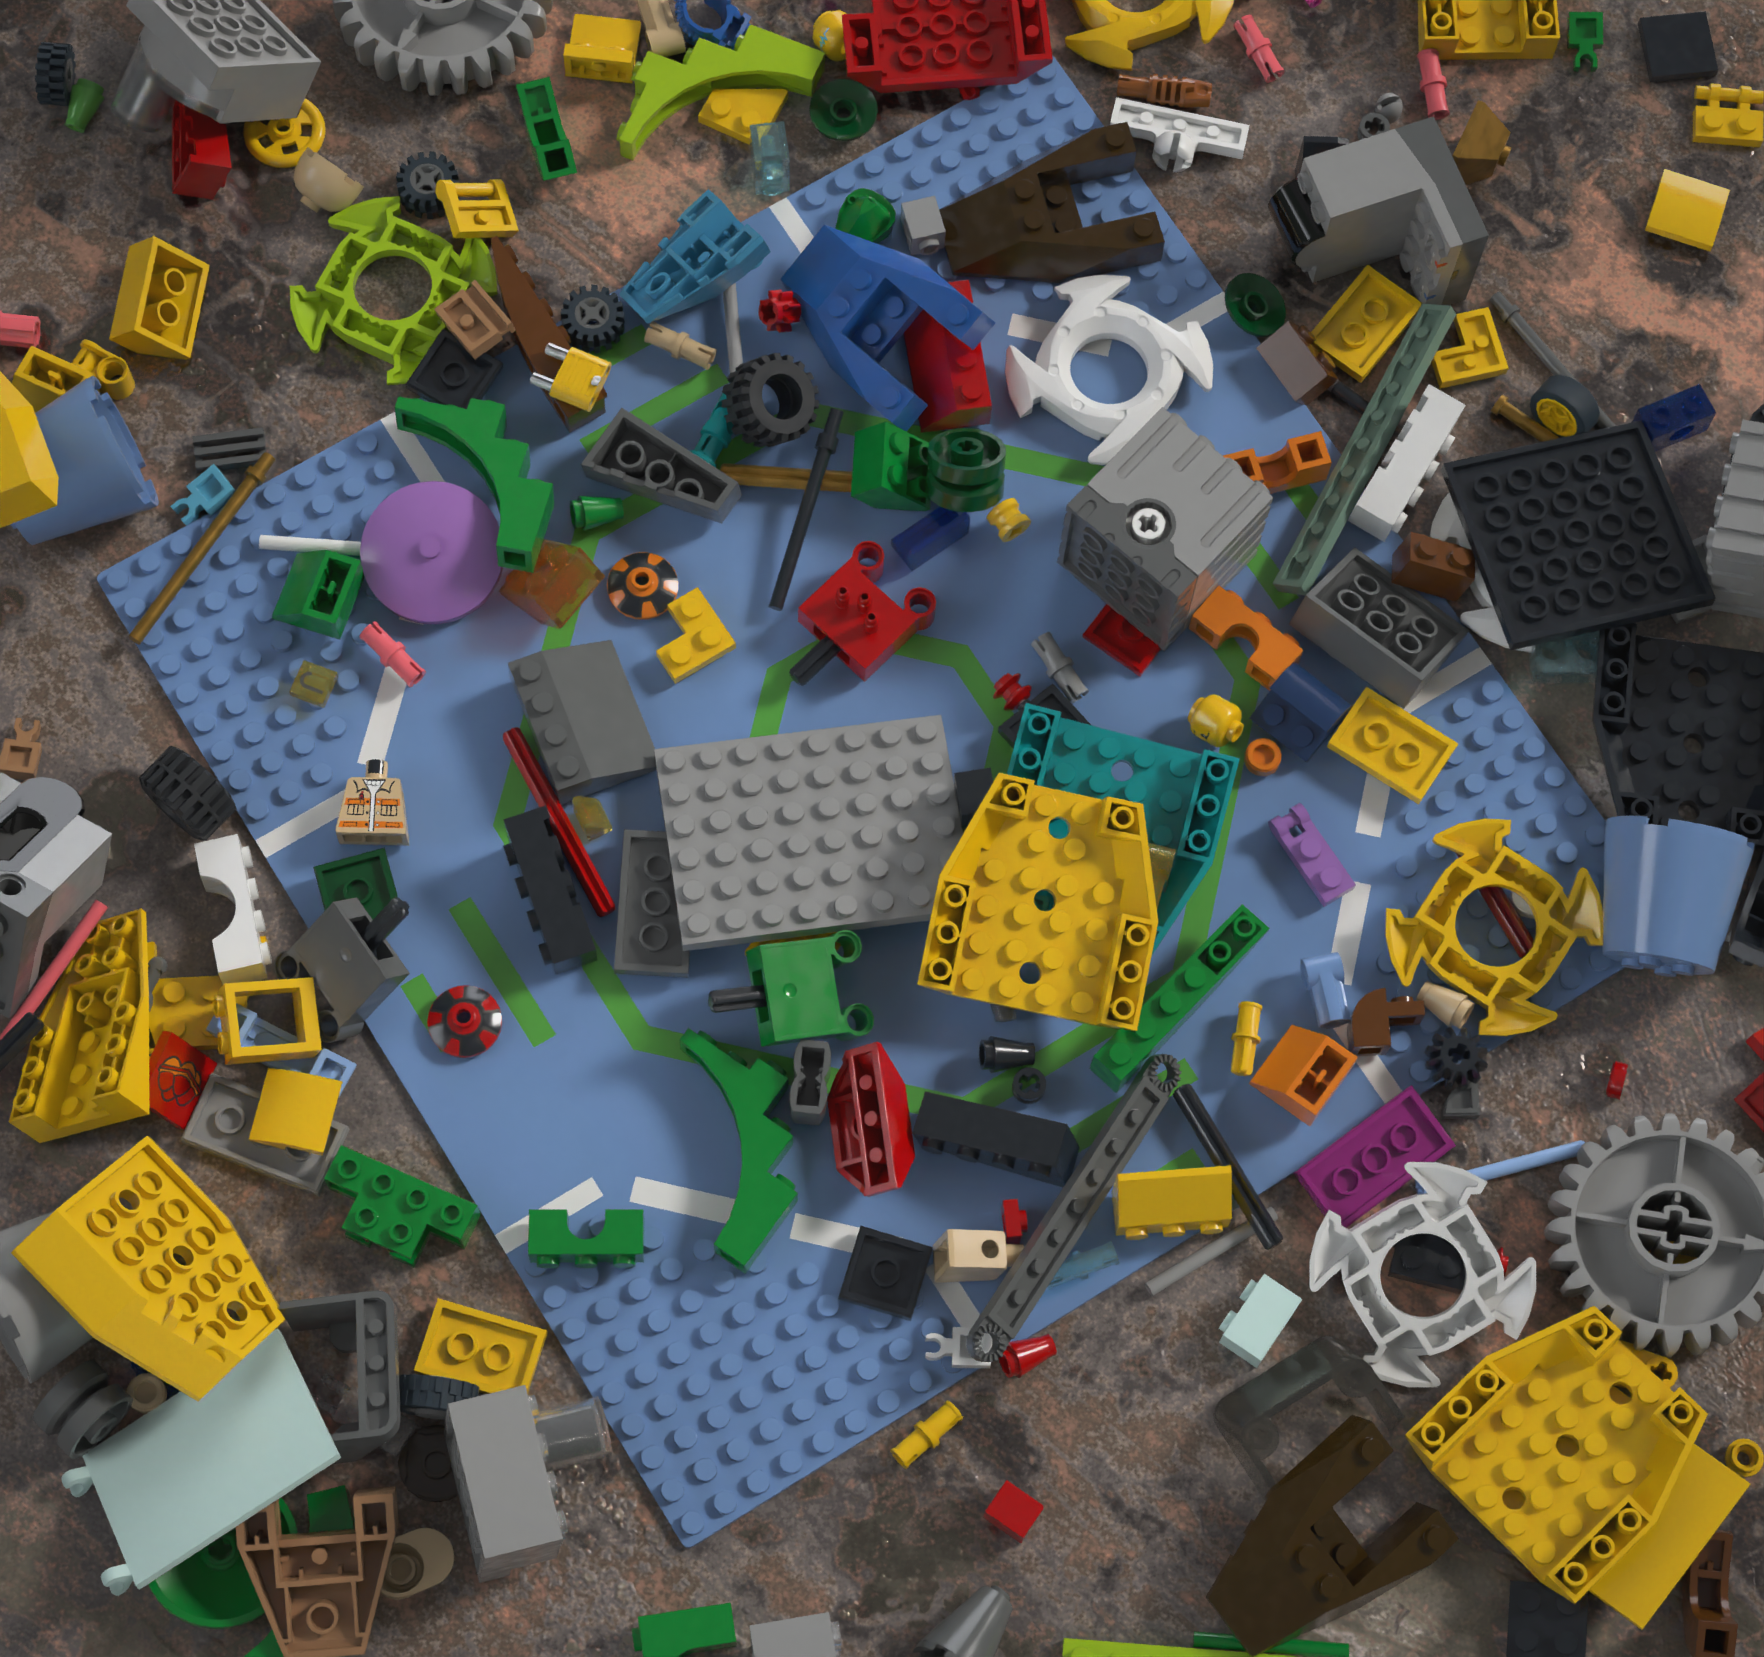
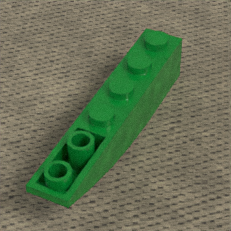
[1089,904,1270,1093]

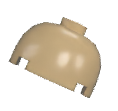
[294,147,364,213]

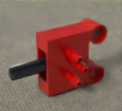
[789,541,936,686]

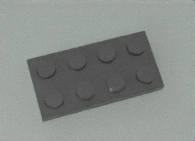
[614,829,690,978]

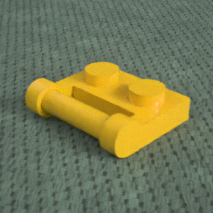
[435,179,519,238]

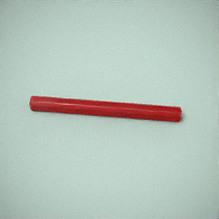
[503,727,615,917]

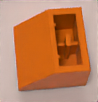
[1249,1025,1358,1127]

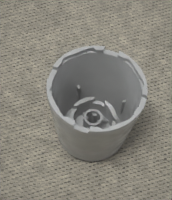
[0,1211,93,1384]

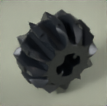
[1424,1027,1488,1090]

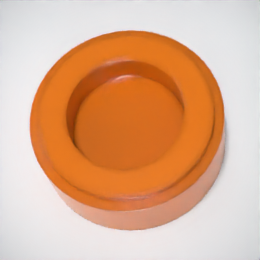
[1244,738,1282,776]

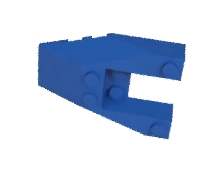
[780,225,996,432]

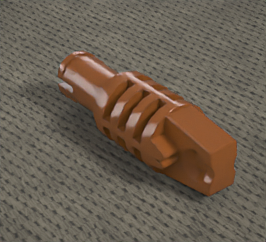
[1117,73,1212,108]

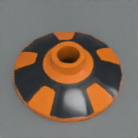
[607,552,678,620]

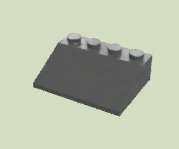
[1289,547,1469,709]
[508,640,656,805]

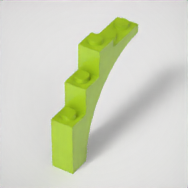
[616,24,825,160]

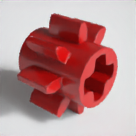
[758,289,801,333]

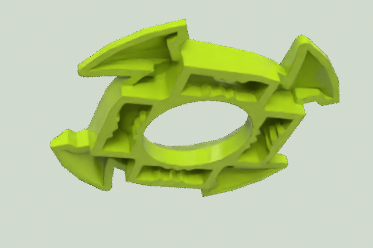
[289,196,498,385]

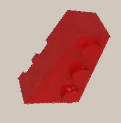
[172,89,232,200]

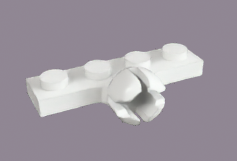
[1110,97,1250,173]

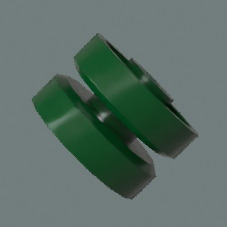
[927,428,1006,512]

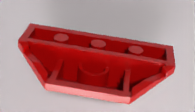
[827,1041,915,1197]

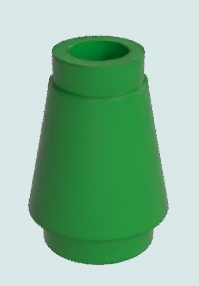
[569,496,624,531]

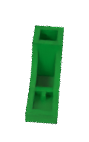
[516,77,577,181]

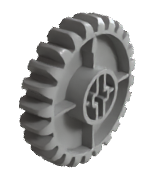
[332,0,553,96]
[1544,1113,1764,1358]

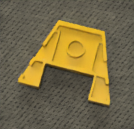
[147,936,268,1050]

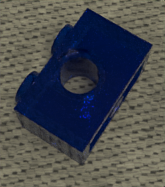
[1631,384,1716,452]

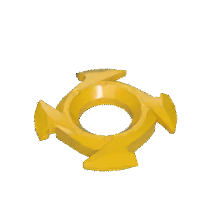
[1065,0,1234,71]
[1385,819,1603,1036]

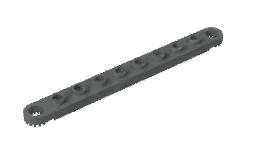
[966,1054,1182,1362]

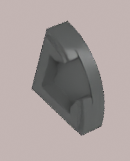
[1441,1081,1480,1119]

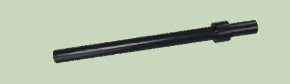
[768,408,844,611]

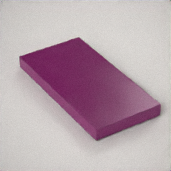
[1293,1085,1456,1228]

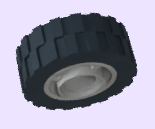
[399,1374,479,1420]

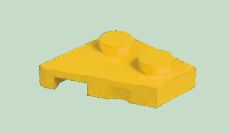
[698,89,788,149]

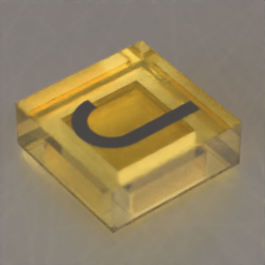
[289,660,338,708]

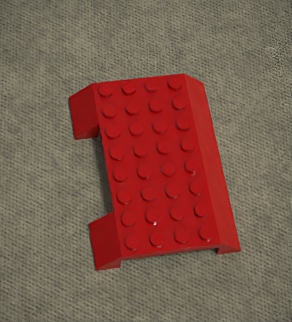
[842,0,1053,93]

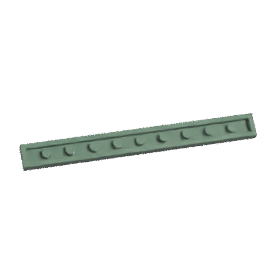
[1273,303,1456,596]

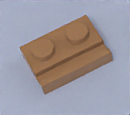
[434,280,516,360]

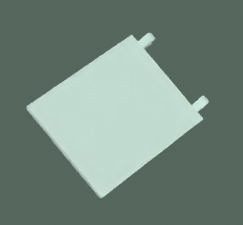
[61,1328,341,1596]

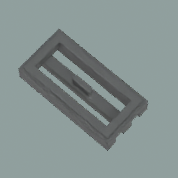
[192,427,267,473]

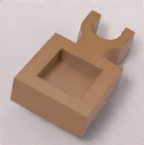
[0,718,42,781]

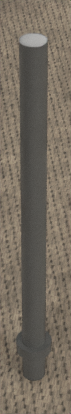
[1490,291,1616,429]

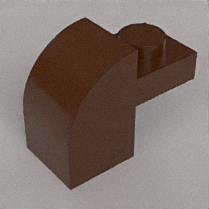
[1347,988,1425,1056]

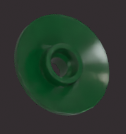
[809,79,878,141]
[1224,273,1286,337]

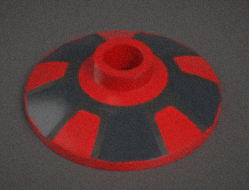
[427,985,502,1058]

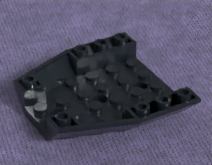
[1592,623,1764,849]

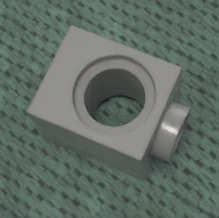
[900,196,946,255]

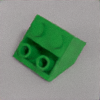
[851,421,931,511]
[272,550,365,640]

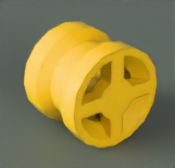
[986,498,1031,542]

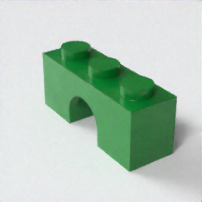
[528,1209,645,1268]

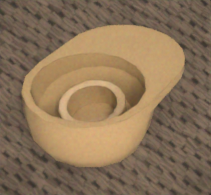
[381,1528,454,1600]

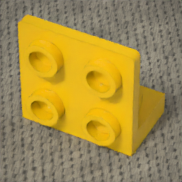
[563,14,641,84]

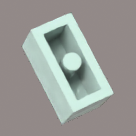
[1219,1274,1302,1368]

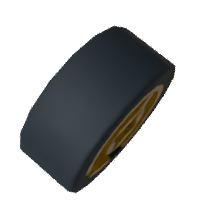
[1530,375,1600,438]

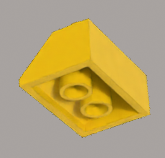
[109,236,210,360]
[1111,1165,1232,1240]

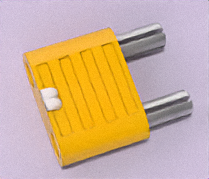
[530,343,612,412]

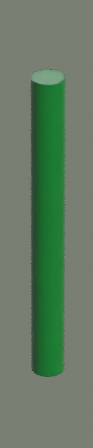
[1193,1631,1349,1657]

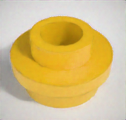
[1725,1439,1764,1478]

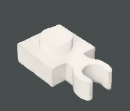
[925,1327,991,1369]

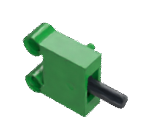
[708,930,874,1047]

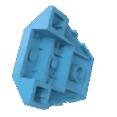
[619,189,771,324]

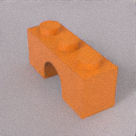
[1223,431,1332,494]
[1189,585,1303,691]

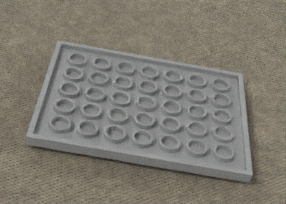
[654,715,963,951]

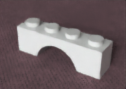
[194,834,272,985]

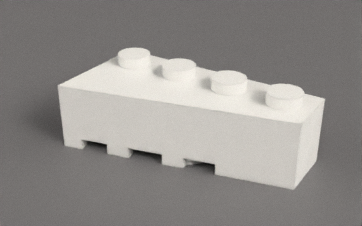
[1348,384,1466,542]

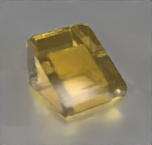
[572,796,612,841]

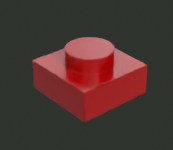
[1001,1199,1028,1244]

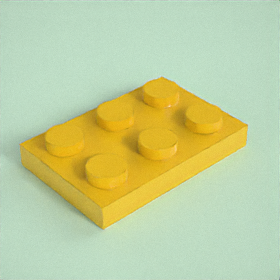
[1311,265,1422,383]
[1327,686,1458,805]
[414,1298,547,1394]

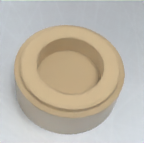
[126,1373,167,1414]

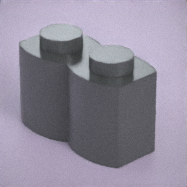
[790,1039,831,1126]

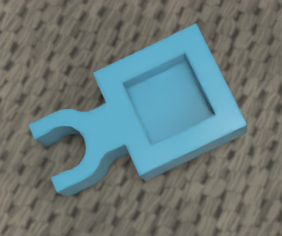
[170,464,236,526]

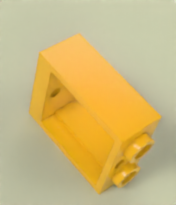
[213,977,322,1065]

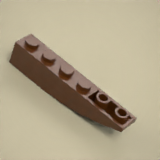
[491,235,607,433]

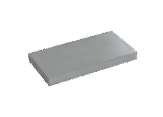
[180,1073,350,1197]

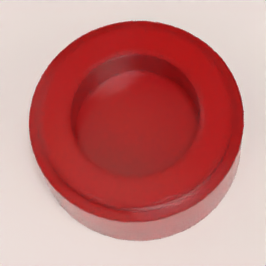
[1605,1061,1628,1100]

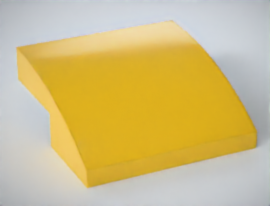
[1645,169,1730,252]
[249,1068,342,1156]

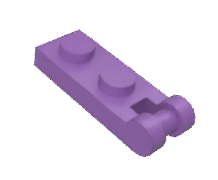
[1268,803,1356,907]

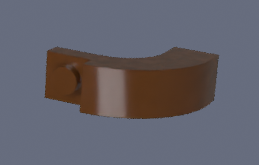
[1683,1530,1738,1657]

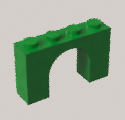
[632,1602,737,1657]

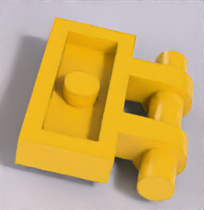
[1693,83,1764,148]

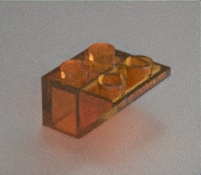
[499,539,605,629]

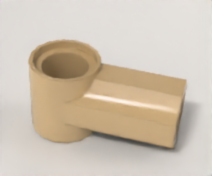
[637,0,686,57]

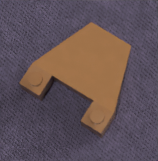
[236,1486,399,1657]

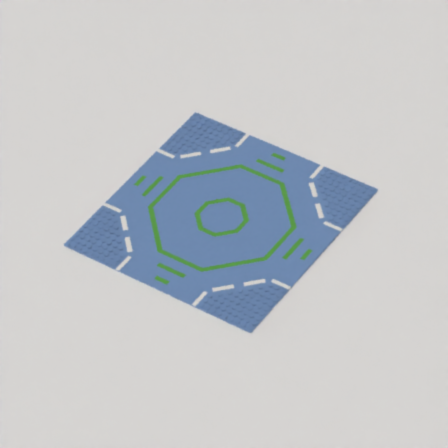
[97,56,1625,1548]

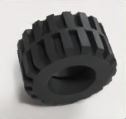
[721,353,819,447]
[139,746,237,841]

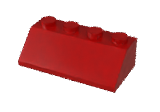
[903,280,992,433]

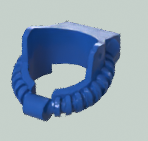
[674,0,752,50]

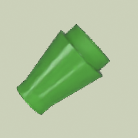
[64,78,104,133]

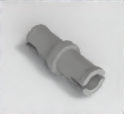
[1031,632,1089,703]

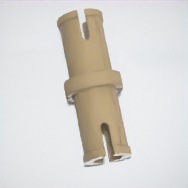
[644,321,717,370]

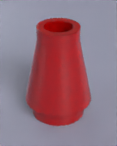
[998,1334,1057,1378]

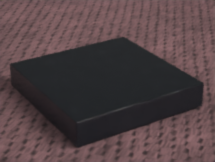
[1638,11,1718,83]
[406,328,503,409]
[838,1225,933,1321]

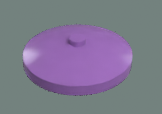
[360,481,504,624]

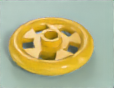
[243,98,326,168]

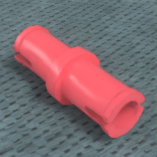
[1233,14,1285,83]
[1417,48,1450,120]
[359,621,426,687]

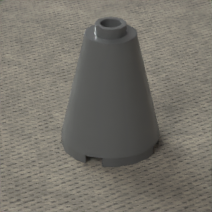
[913,1585,1013,1657]

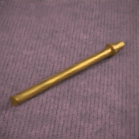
[128,452,276,645]

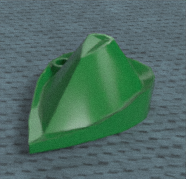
[835,188,896,244]

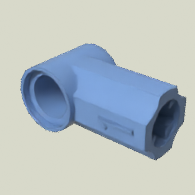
[1300,952,1351,1029]

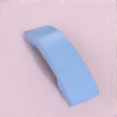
[206,1003,357,1098]

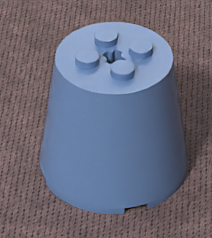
[10,376,159,545]
[1603,816,1755,977]

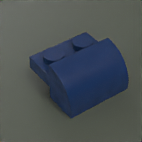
[1249,662,1353,763]

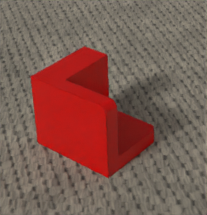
[983,1480,1044,1543]

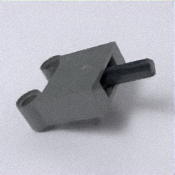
[274,897,410,1043]

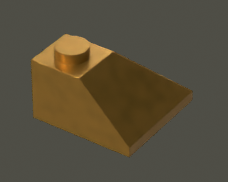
[1452,100,1512,185]

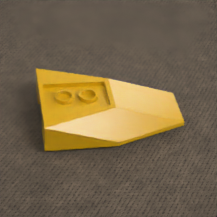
[1418,0,1560,60]
[9,908,149,1143]

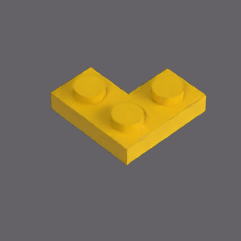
[1431,307,1509,389]
[656,587,736,684]

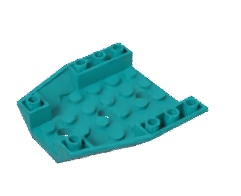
[1007,703,1240,955]

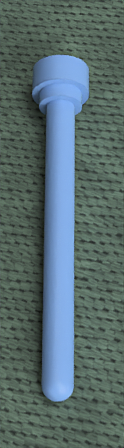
[1414,1140,1585,1194]

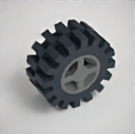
[35,42,76,106]
[396,151,459,220]
[561,284,625,354]

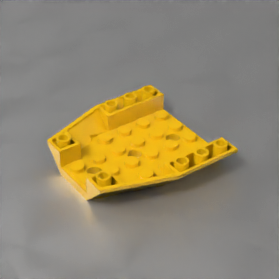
[917,773,1158,1031]
[11,1136,286,1402]
[1405,1306,1708,1604]

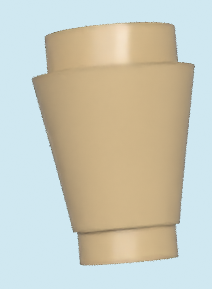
[1416,981,1475,1029]

